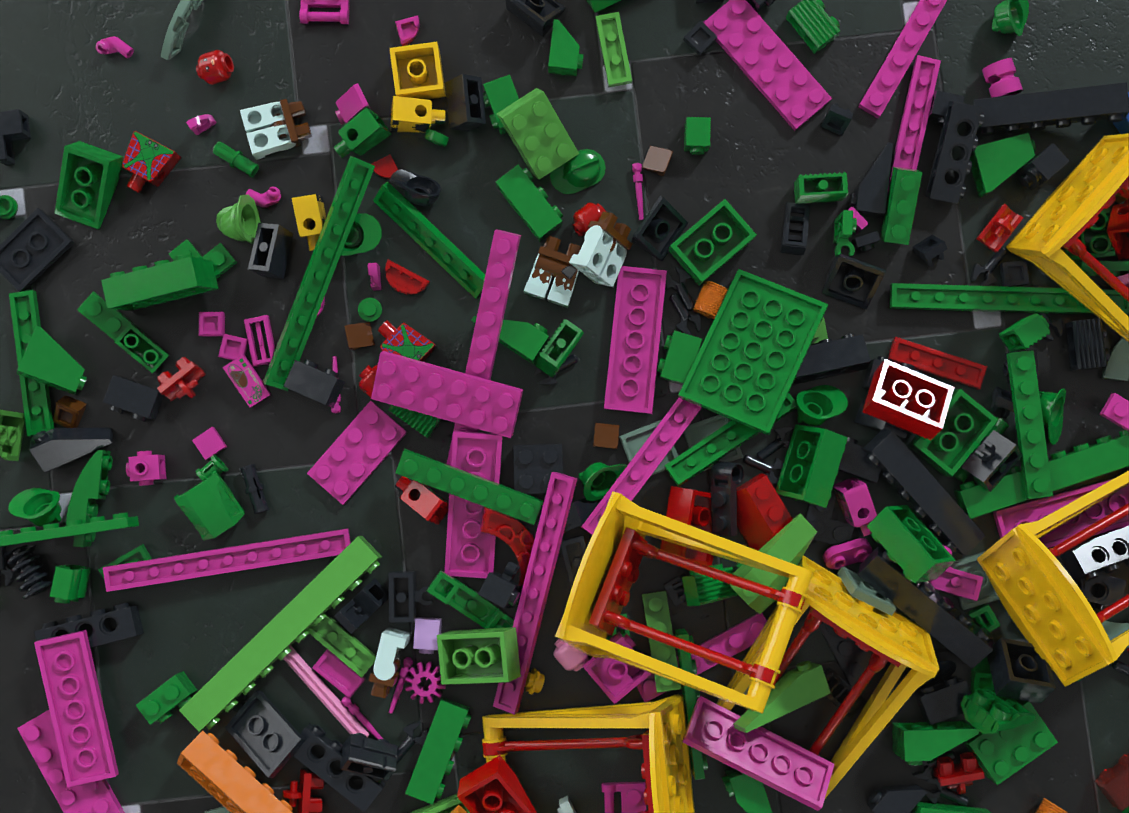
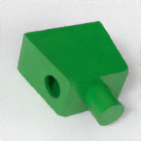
[334,107,392,158]

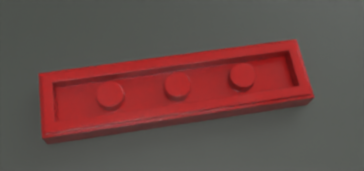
[888,337,987,390]

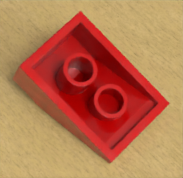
[457,755,537,813]

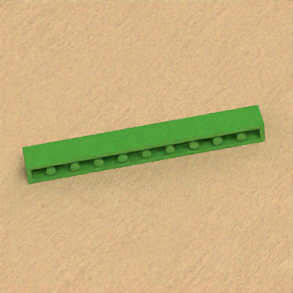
[179,536,382,732]

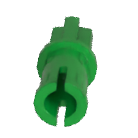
[213,141,259,178]

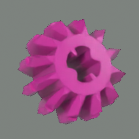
[405,661,446,704]

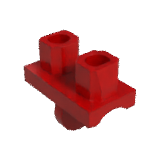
[976,203,1023,253]
[157,357,206,401]
[933,752,985,795]
[282,769,324,813]

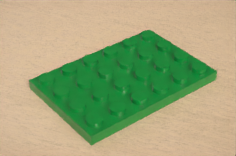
[678,269,828,435]

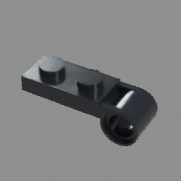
[711,461,744,536]

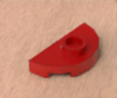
[385,259,431,295]

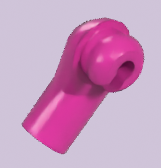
[95,36,134,59]
[245,187,281,208]

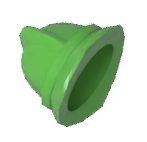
[216,194,260,244]

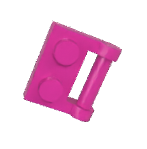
[299,0,349,24]
[601,782,646,813]

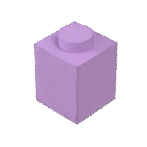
[413,617,442,654]

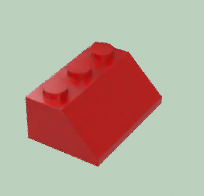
[736,473,793,551]
[660,486,717,566]

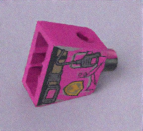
[832,477,877,536]

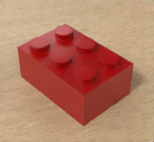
[862,359,954,440]

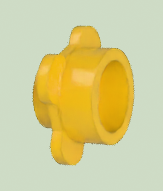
[525,668,545,695]

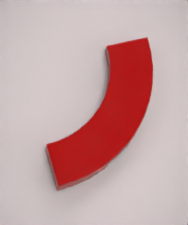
[480,507,535,585]

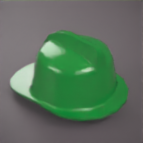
[992,0,1029,36]
[550,149,606,194]
[341,213,382,256]
[796,385,848,426]
[1039,388,1066,445]
[579,462,627,501]
[8,488,62,527]

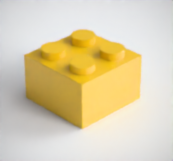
[390,42,446,99]

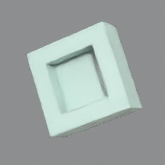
[557,795,577,813]

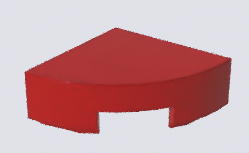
[372,154,398,179]

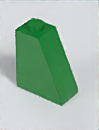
[969,133,1036,198]
[16,325,87,395]

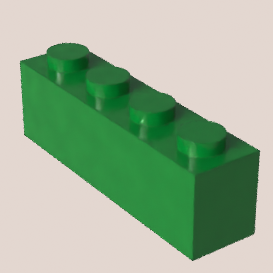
[405,697,472,805]

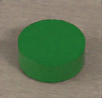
[424,129,449,147]

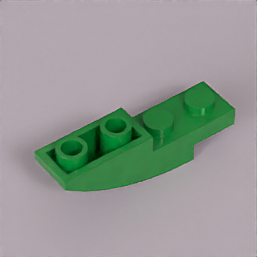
[77,291,169,373]
[66,450,113,547]

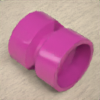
[982,58,1023,97]

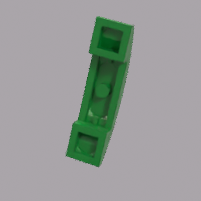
[426,570,515,629]

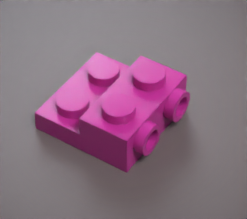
[583,632,652,704]

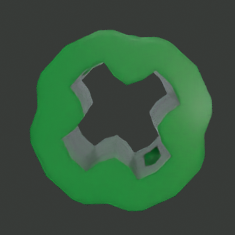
[196,454,229,481]

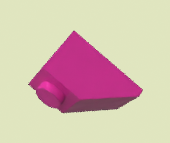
[335,83,371,125]

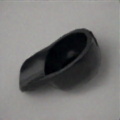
[389,169,441,207]

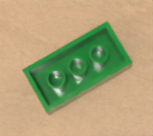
[101,254,218,311]

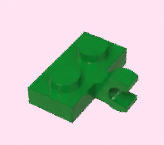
[833,210,857,257]

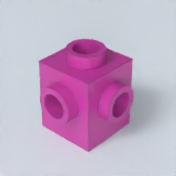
[126,451,166,486]

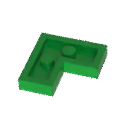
[169,239,237,279]

